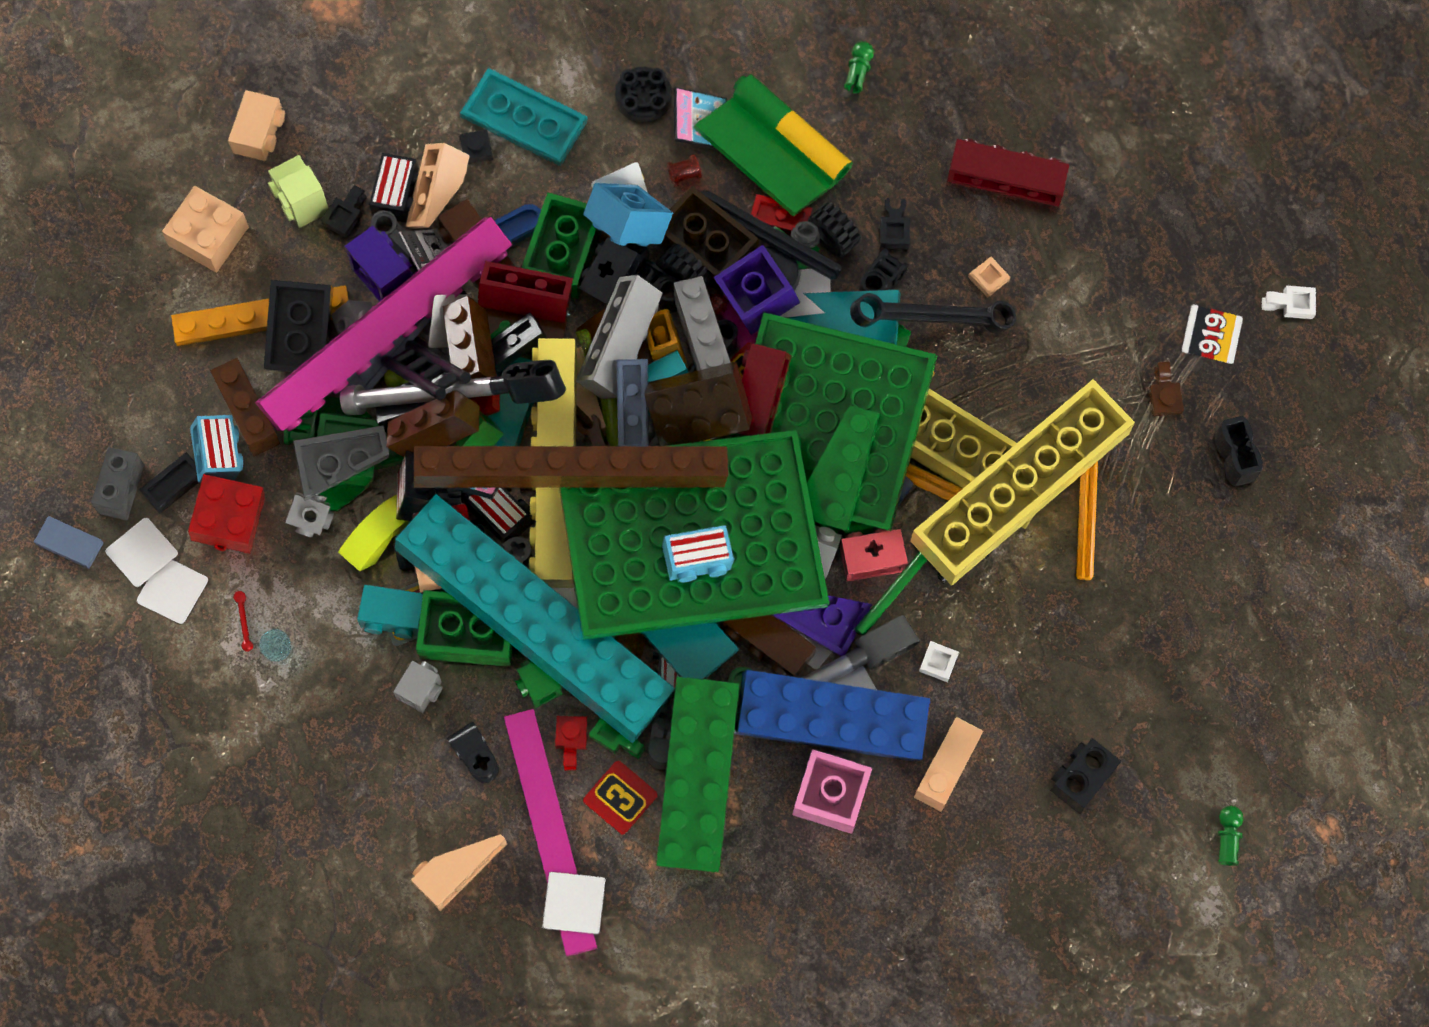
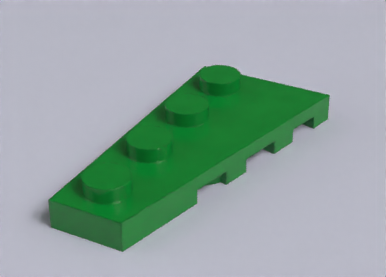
[807,406,880,531]

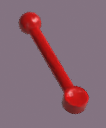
[233,591,253,652]

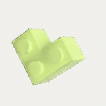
[268,155,328,229]

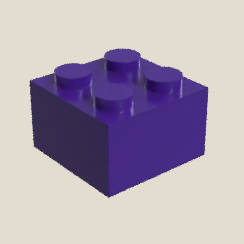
[345,226,413,302]
[714,245,801,335]

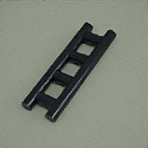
[381,340,471,400]

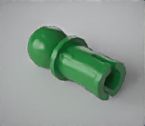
[844,41,874,93]
[1217,805,1244,866]

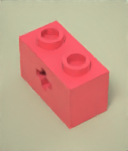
[840,529,908,582]

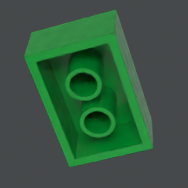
[521,192,601,299]
[416,590,513,667]

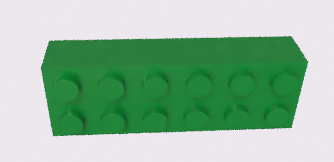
[656,677,739,872]

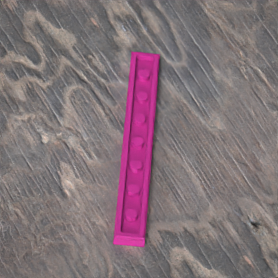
[504,709,597,957]

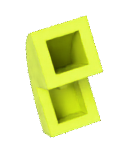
[338,494,410,571]

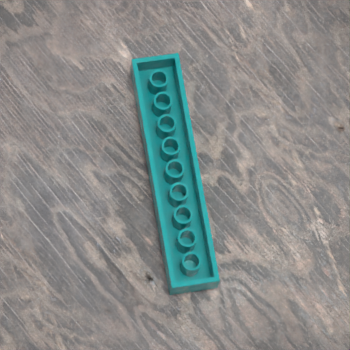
[395,494,675,744]

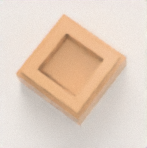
[968,257,1010,298]

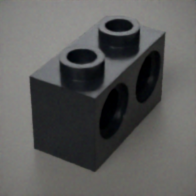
[1050,738,1122,814]

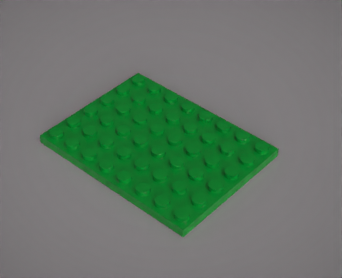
[559,430,830,640]

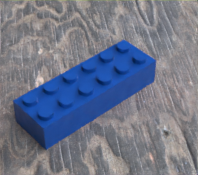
[734,670,930,762]

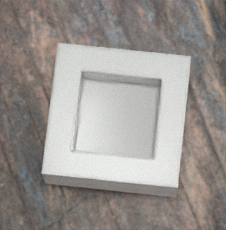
[919,641,959,682]

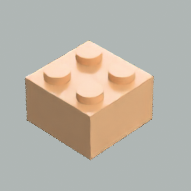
[162,185,249,273]

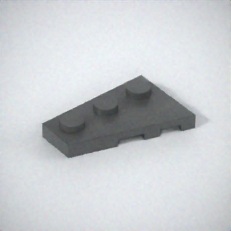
[293,426,389,501]

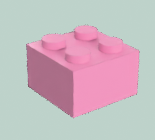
[793,749,872,834]

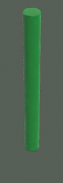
[854,551,927,636]

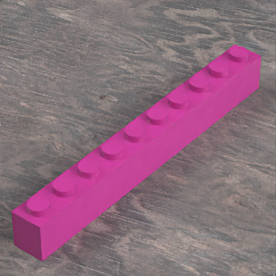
[255,217,512,432]

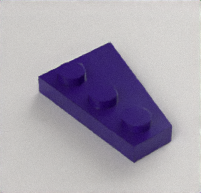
[772,595,873,657]

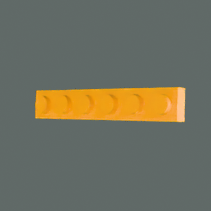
[171,285,349,346]

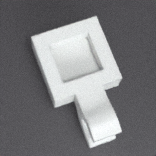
[1262,285,1316,319]

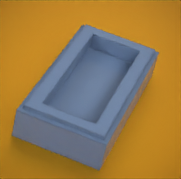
[34,516,104,569]

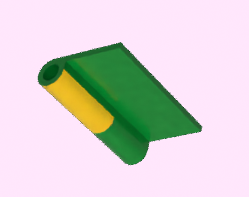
[694,75,853,217]

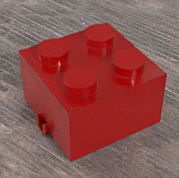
[188,474,265,554]

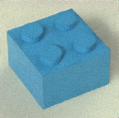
[583,183,673,246]

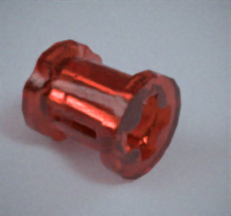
[667,154,702,187]

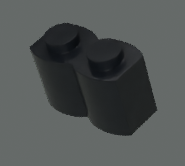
[1215,416,1263,487]

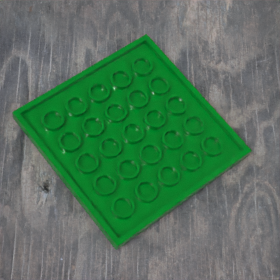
[730,313,938,531]

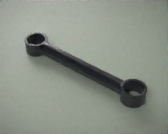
[850,293,1016,334]

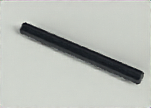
[701,190,842,280]

